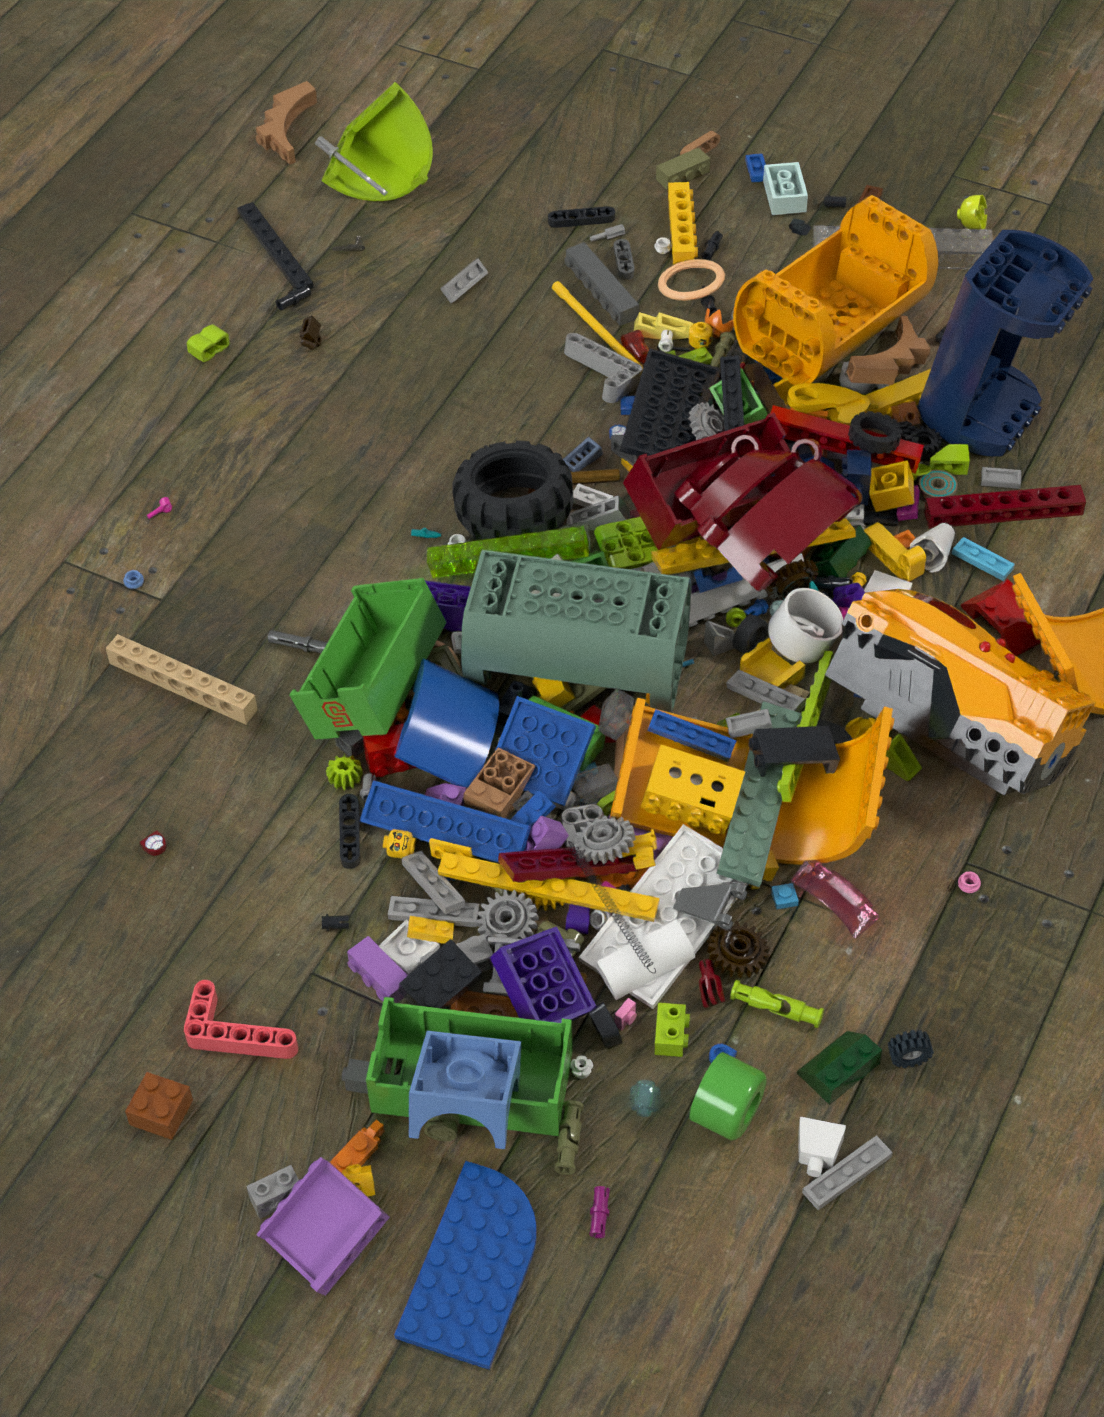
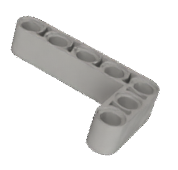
[564,333,643,403]

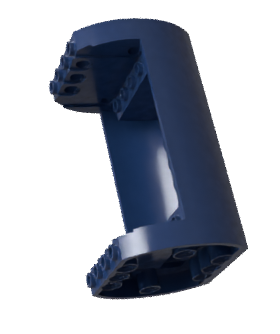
[917,230,1093,457]

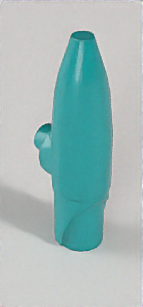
[411,527,441,538]

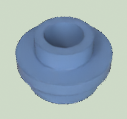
[123,570,144,589]

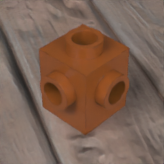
[890,401,920,426]

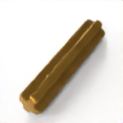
[571,469,620,483]

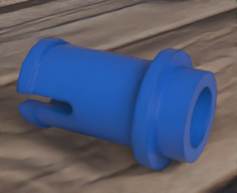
[744,599,769,616]

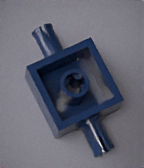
[841,449,871,507]

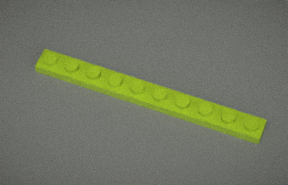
[777,651,834,802]

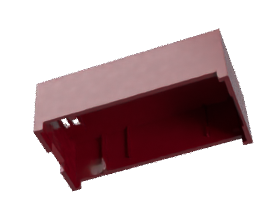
[623,413,799,550]

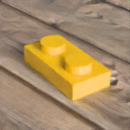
[407,916,454,944]

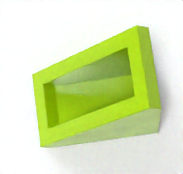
[886,734,922,781]

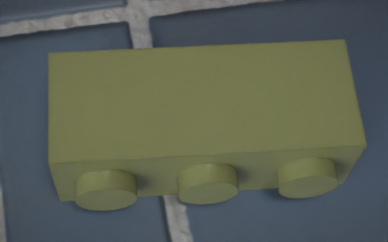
[656,147,710,191]

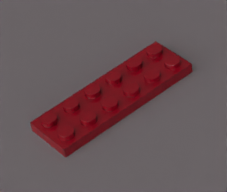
[498,847,638,883]

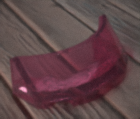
[791,860,879,939]

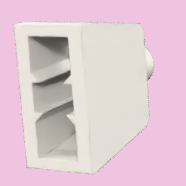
[798,1117,846,1177]

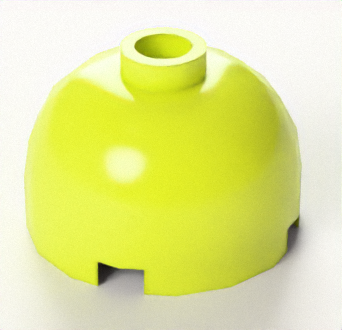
[957,195,987,231]

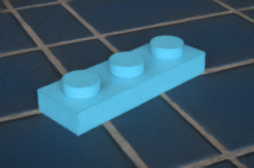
[952,537,1015,581]

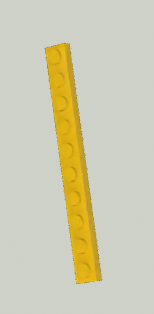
[438,852,660,922]

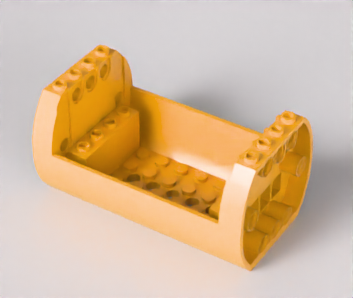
[733,195,938,386]

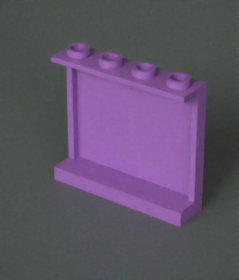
[256,1157,390,1296]

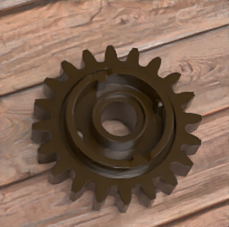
[765,559,819,600]
[707,921,770,979]

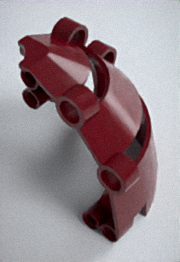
[674,434,862,592]

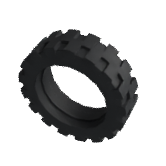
[848,411,902,454]

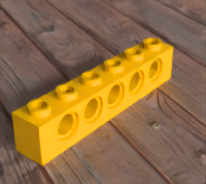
[668,182,698,265]

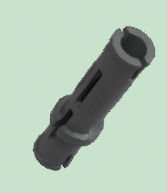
[268,630,328,653]

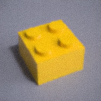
[870,460,914,512]

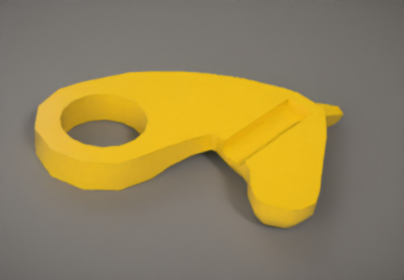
[787,383,879,425]

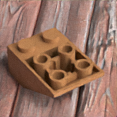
[464,747,535,819]

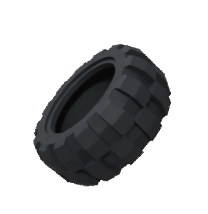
[452,440,574,546]

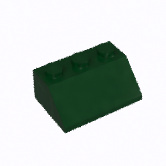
[808,525,872,577]
[797,1031,882,1105]

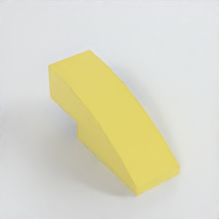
[633,312,693,340]

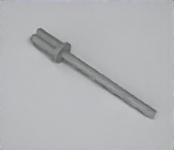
[315,136,388,196]

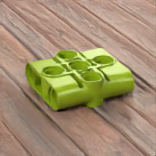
[594,517,658,569]

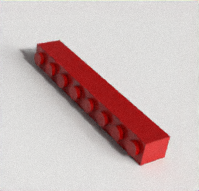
[770,405,924,474]

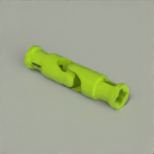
[730,980,824,1028]

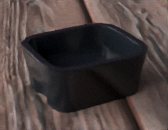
[589,1002,623,1048]

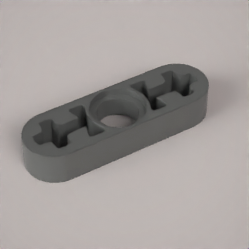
[614,239,634,280]

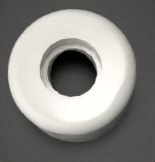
[768,588,843,663]

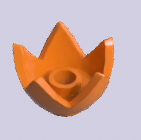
[705,308,734,339]

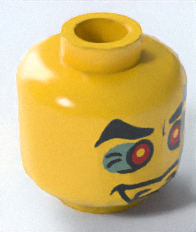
[689,322,713,349]
[383,829,416,859]

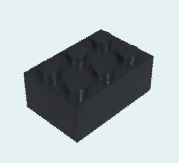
[398,939,482,1009]

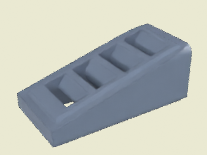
[563,437,603,472]

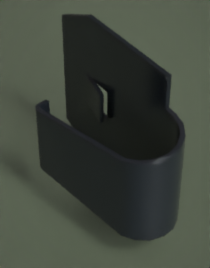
[789,218,812,235]

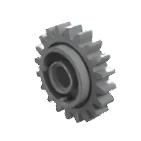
[688,402,725,440]
[573,816,636,864]
[476,890,539,948]

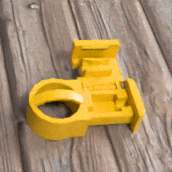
[622,829,657,870]

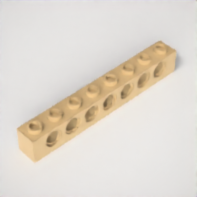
[106,634,258,725]

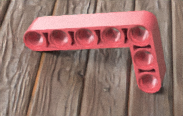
[184,980,298,1059]

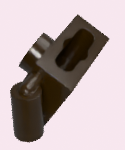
[299,315,322,350]

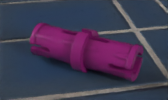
[589,1186,610,1239]

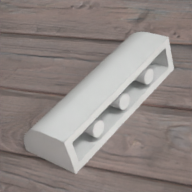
[597,919,695,1000]

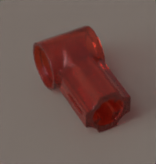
[621,330,649,364]

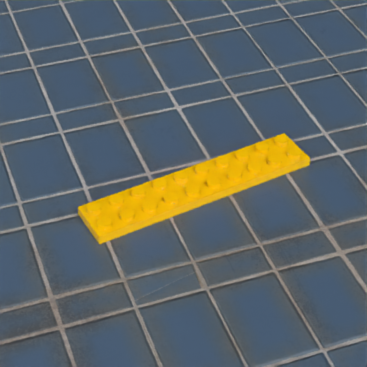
[651,518,856,575]

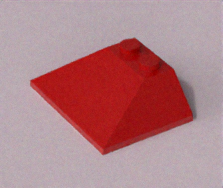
[960,579,1044,657]

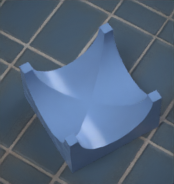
[409,1031,521,1149]

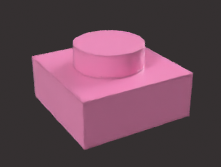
[614,998,637,1030]

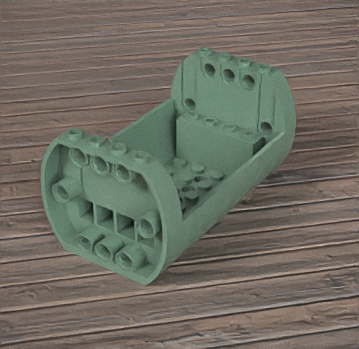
[461,550,691,712]

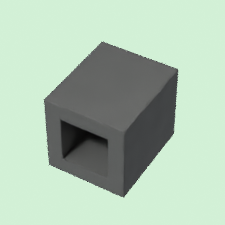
[342,1059,370,1094]

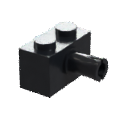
[497,680,537,726]

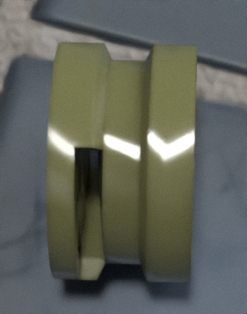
[424,1113,460,1141]

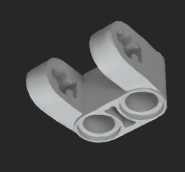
[562,804,604,848]

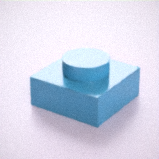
[771,883,799,910]

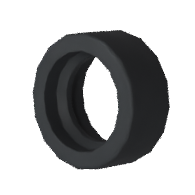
[733,615,768,654]

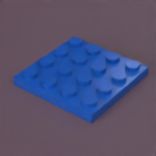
[495,696,596,806]

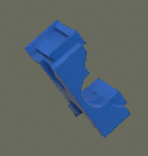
[694,567,743,593]

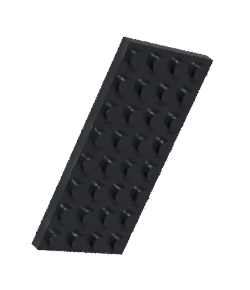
[620,348,721,457]

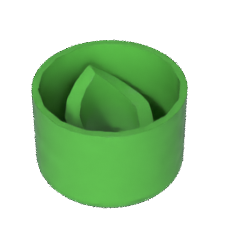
[690,1052,767,1141]

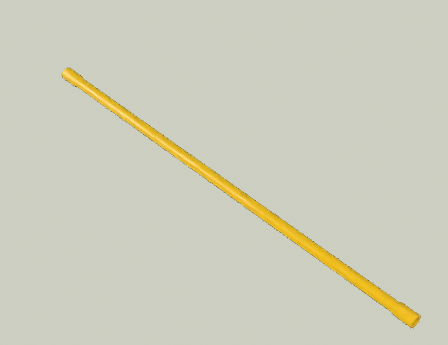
[552,281,644,371]

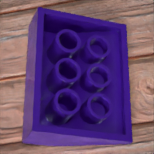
[425,581,471,632]
[490,926,596,1023]

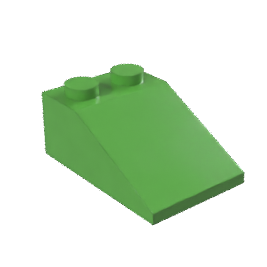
[709,368,768,425]

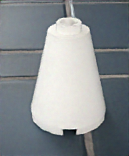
[910,523,955,573]

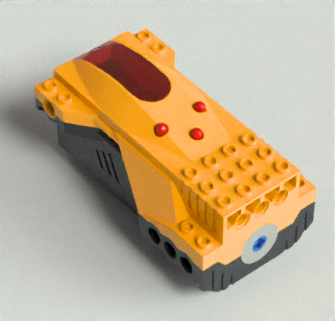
[825,589,1096,795]

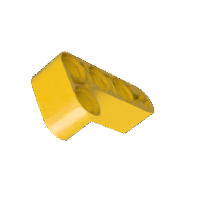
[864,522,926,582]

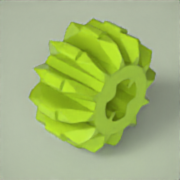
[326,753,363,791]

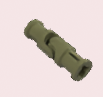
[554,1100,584,1175]

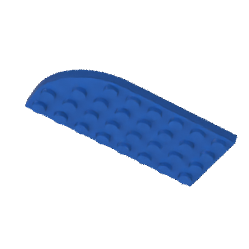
[394,1161,536,1370]

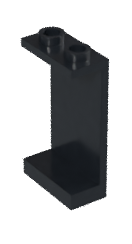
[749,726,840,777]

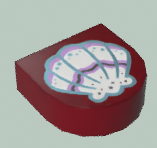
[139,830,167,856]

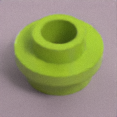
[726,608,746,627]

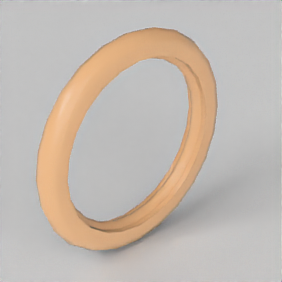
[658,259,725,301]

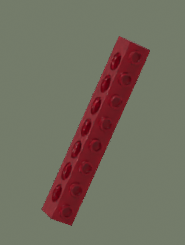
[924,485,1086,529]

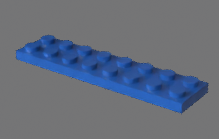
[360,780,531,864]

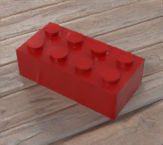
[363,724,417,778]

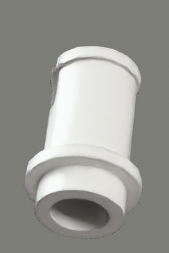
[659,330,673,352]

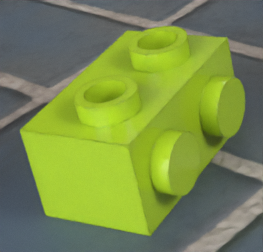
[655,1003,690,1057]

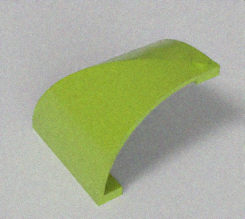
[321,82,433,201]

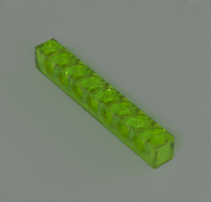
[427,526,589,578]

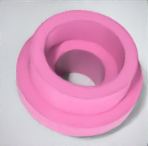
[958,872,981,893]

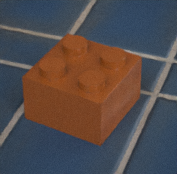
[125,1072,193,1140]

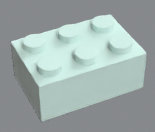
[763,162,808,215]

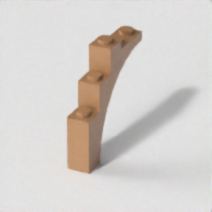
[256,81,317,165]
[846,316,930,385]

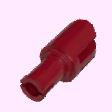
[698,959,725,1008]

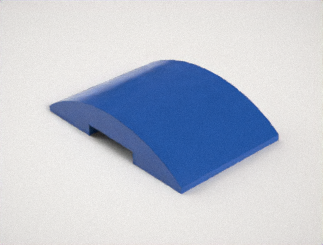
[394,658,499,789]

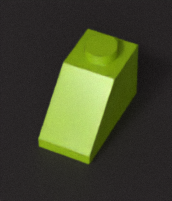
[929,444,970,475]

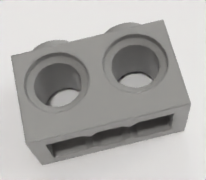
[246,1165,299,1219]

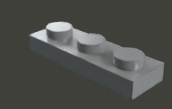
[440,258,488,303]

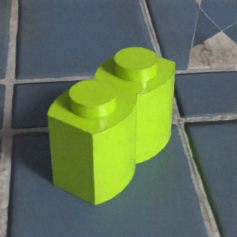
[187,324,230,362]

